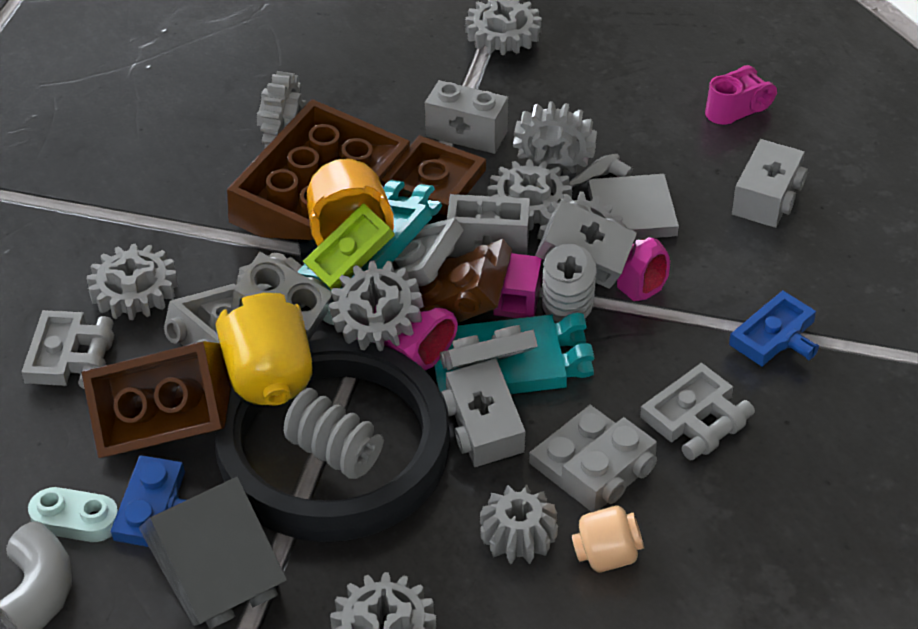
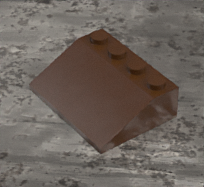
[227,99,410,240]

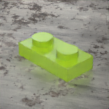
[303,203,395,290]

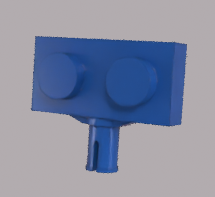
[729,290,819,366]
[110,455,186,547]

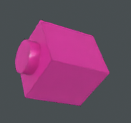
[494,253,542,318]

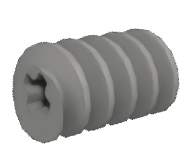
[542,244,597,323]
[284,388,384,479]

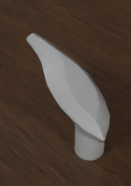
[569,154,633,187]

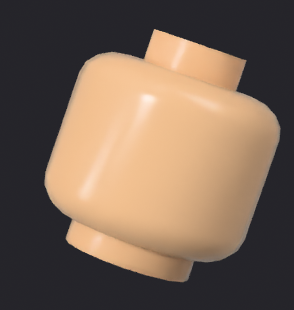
[572,506,644,573]

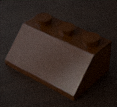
[81,341,231,458]

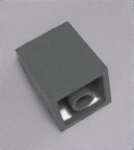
[139,476,287,629]

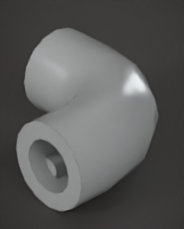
[0,521,72,629]

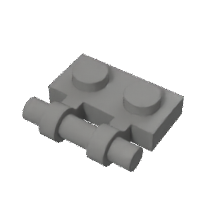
[21,310,114,389]
[440,325,538,371]
[640,362,755,460]

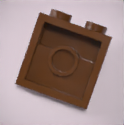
[380,135,486,216]
[419,239,512,323]

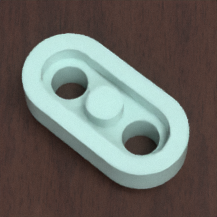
[28,487,118,542]

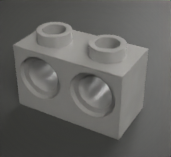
[231,252,332,341]

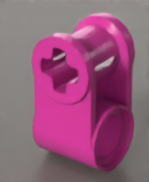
[705,65,777,125]

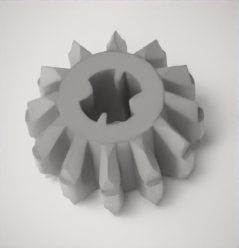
[480,485,558,565]

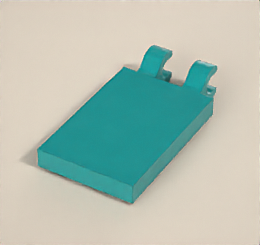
[297,180,442,290]
[434,313,594,394]

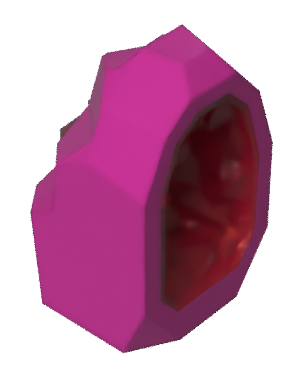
[617,237,670,301]
[384,308,458,371]

